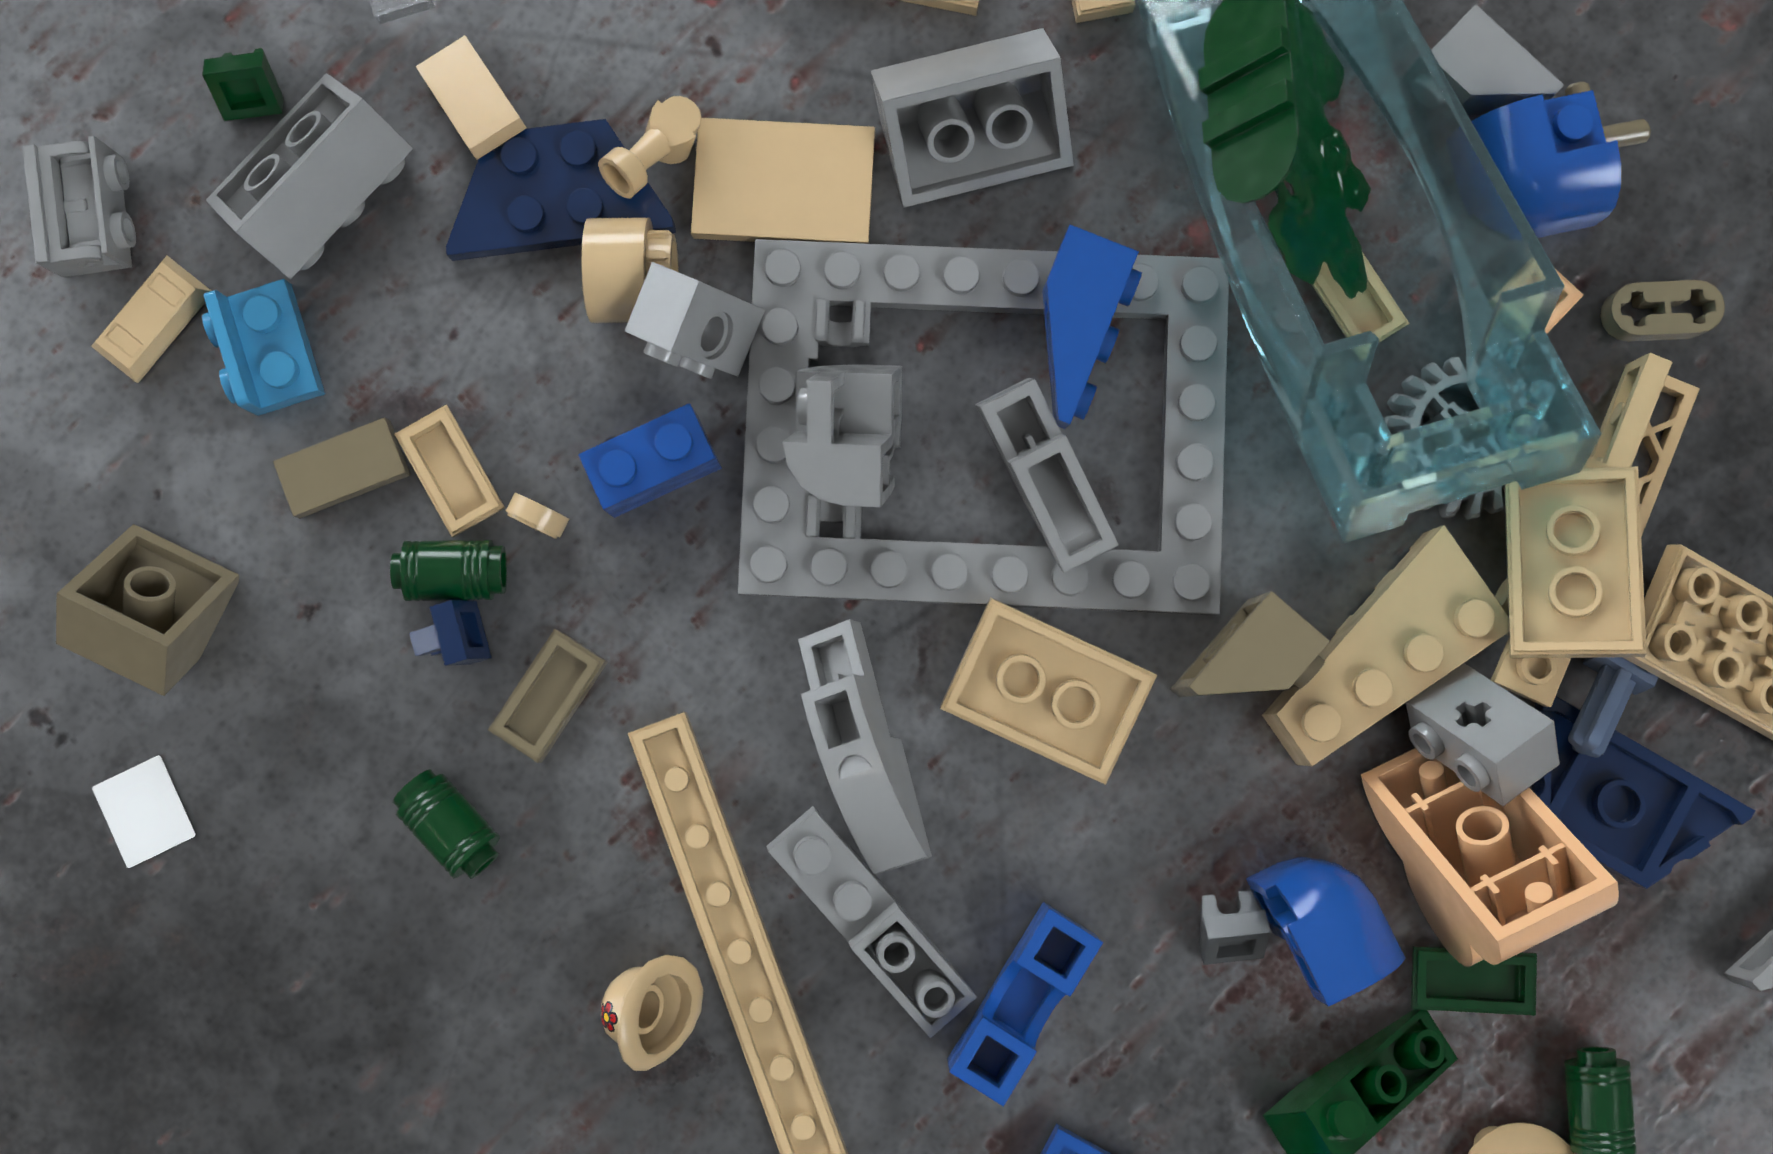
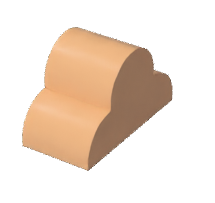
[1361,748,1619,967]

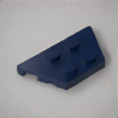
[446,119,676,261]
[1532,696,1755,889]

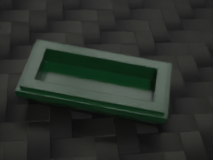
[1411,946,1537,1016]

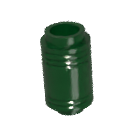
[390,540,507,601]
[393,769,500,879]
[1564,1046,1637,1154]

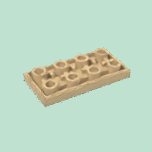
[1622,544,1773,740]

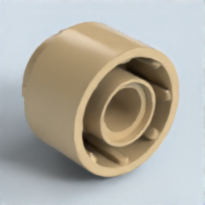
[582,218,679,323]

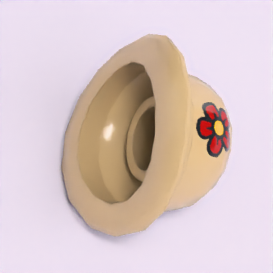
[600,955,703,1071]

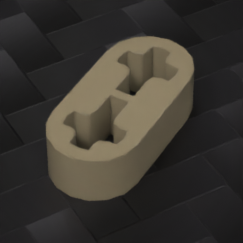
[1600,280,1725,342]

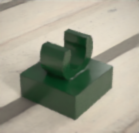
[202,48,284,121]

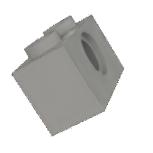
[624,262,765,379]

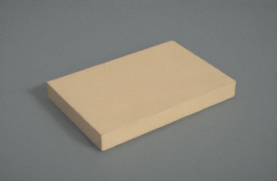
[691,118,875,244]
[1504,466,1647,658]
[940,597,1157,785]

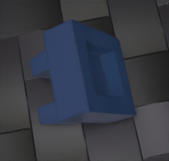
[409,600,492,666]

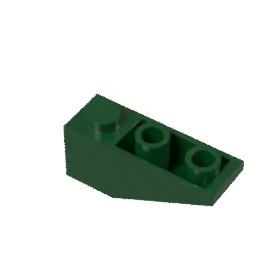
[1263,1009,1458,1154]

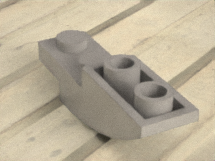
[798,619,932,874]
[766,806,977,1038]

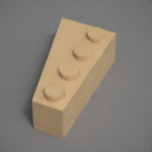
[1262,525,1509,766]

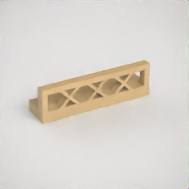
[1589,353,1700,537]

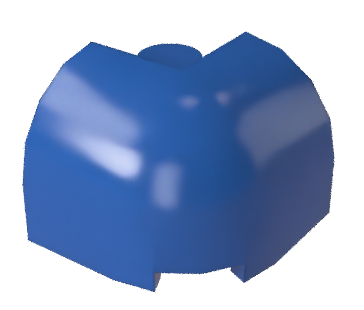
[1453,90,1621,238]
[1246,857,1405,1007]

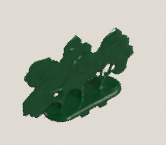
[1198,0,1371,299]

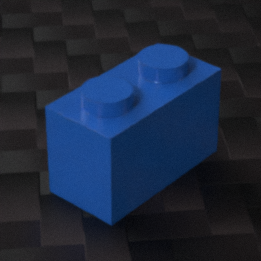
[578,403,722,518]

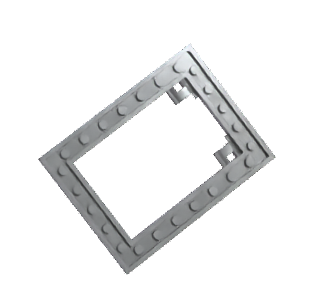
[738,239,1230,615]

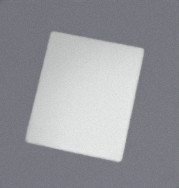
[92,755,196,868]

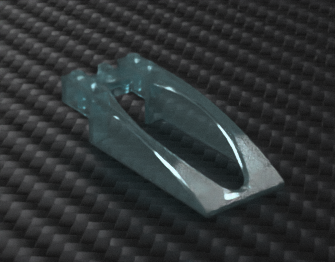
[1136,0,1602,543]

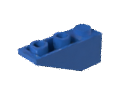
[1042,225,1142,429]

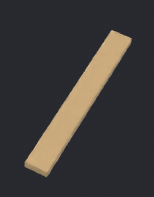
[628,712,848,1154]

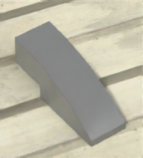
[975,378,1119,573]

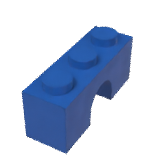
[947,902,1103,1107]

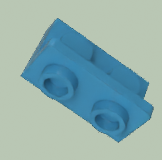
[202,279,325,416]

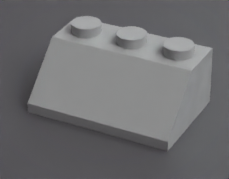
[871,28,1074,208]
[206,73,413,279]

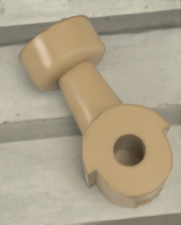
[598,96,701,199]

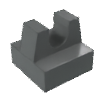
[1199,890,1270,965]

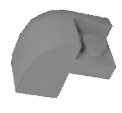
[782,365,902,507]

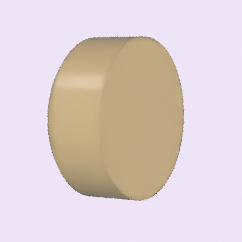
[506,493,569,539]

